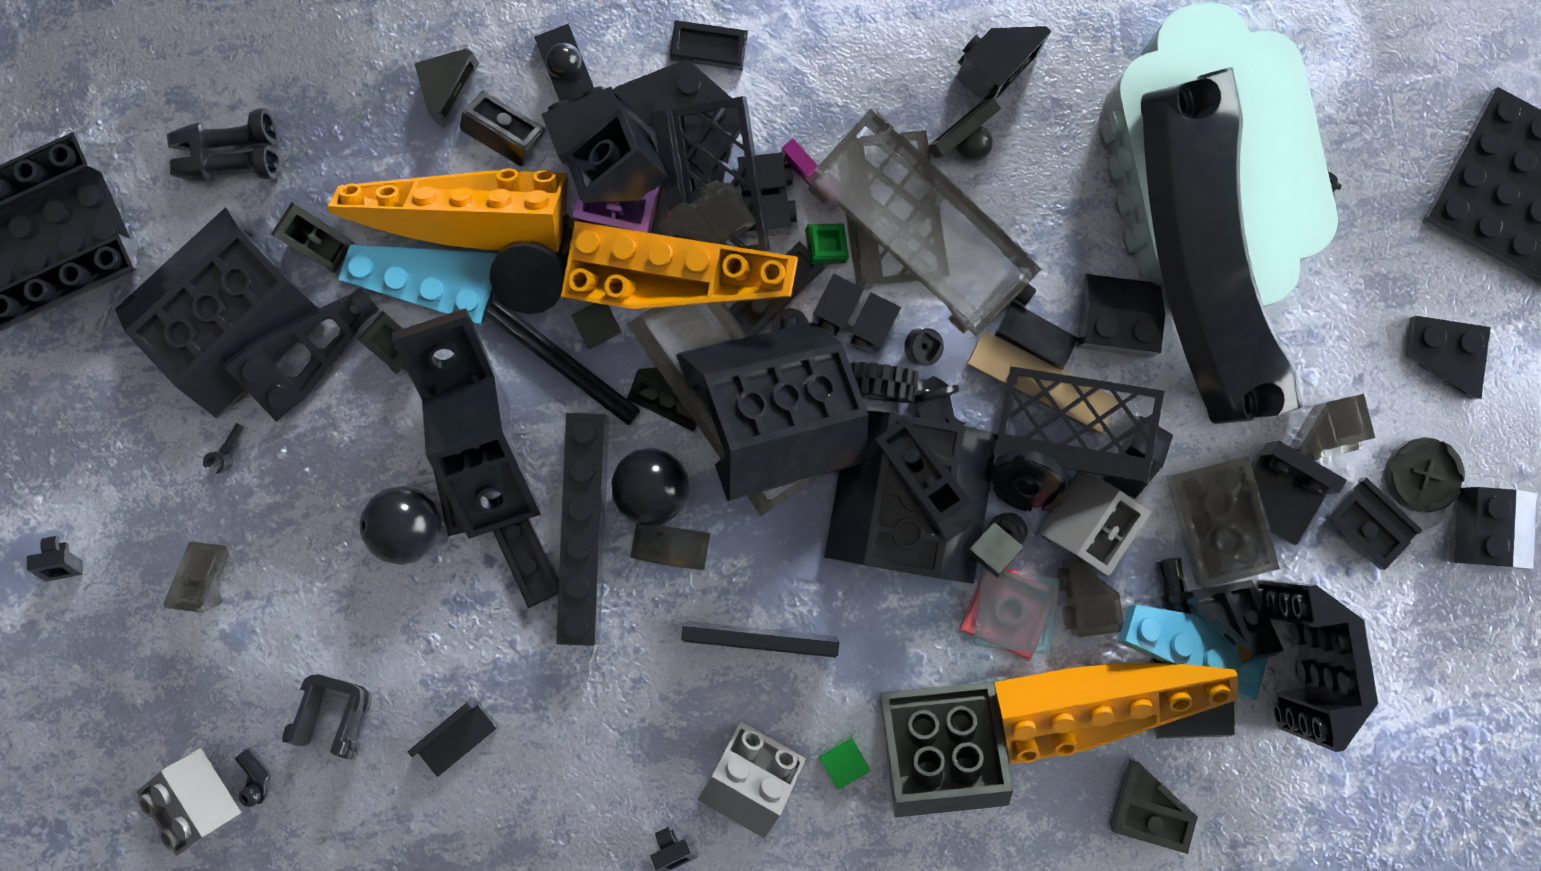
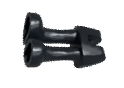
[167,108,280,181]

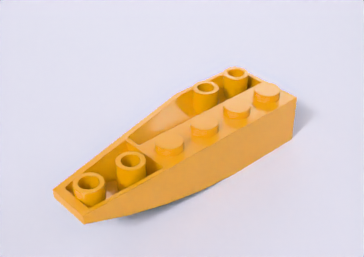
[327,168,568,252]
[561,221,798,310]
[994,663,1238,764]

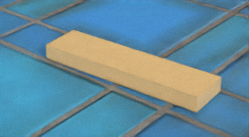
[966,330,1118,434]

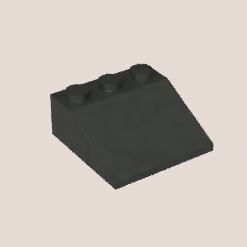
[881,681,1013,818]

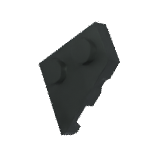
[1110,758,1198,854]

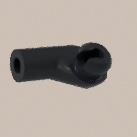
[235,747,271,807]

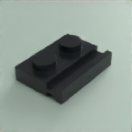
[1324,477,1422,570]

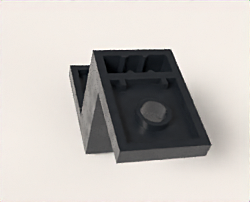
[392,308,541,539]

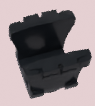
[282,674,372,760]

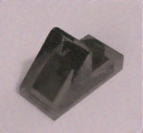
[163,541,230,613]

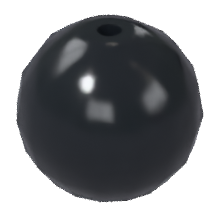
[611,448,690,526]
[360,486,441,565]

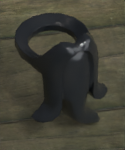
[914,376,966,425]

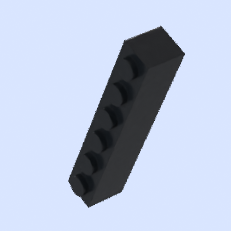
[556,413,609,646]

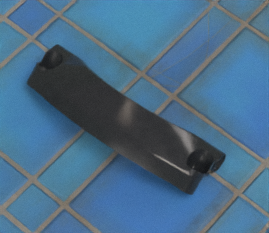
[1141,67,1303,424]

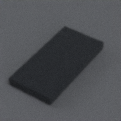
[681,621,840,658]

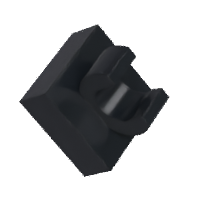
[27,535,83,582]
[650,827,698,871]

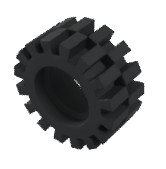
[850,362,918,403]

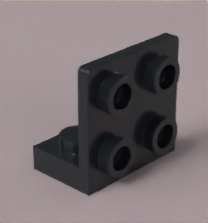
[1230,441,1347,545]

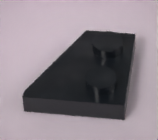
[1405,316,1491,400]
[1184,580,1284,662]

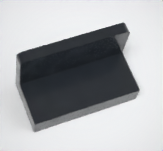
[407,697,499,777]

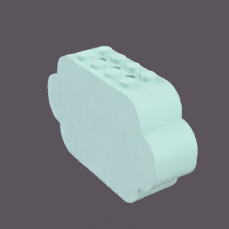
[1102,2,1338,307]

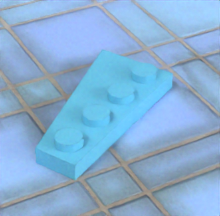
[338,244,498,326]
[1118,605,1268,701]

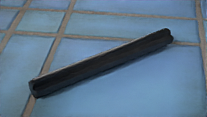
[484,299,640,425]

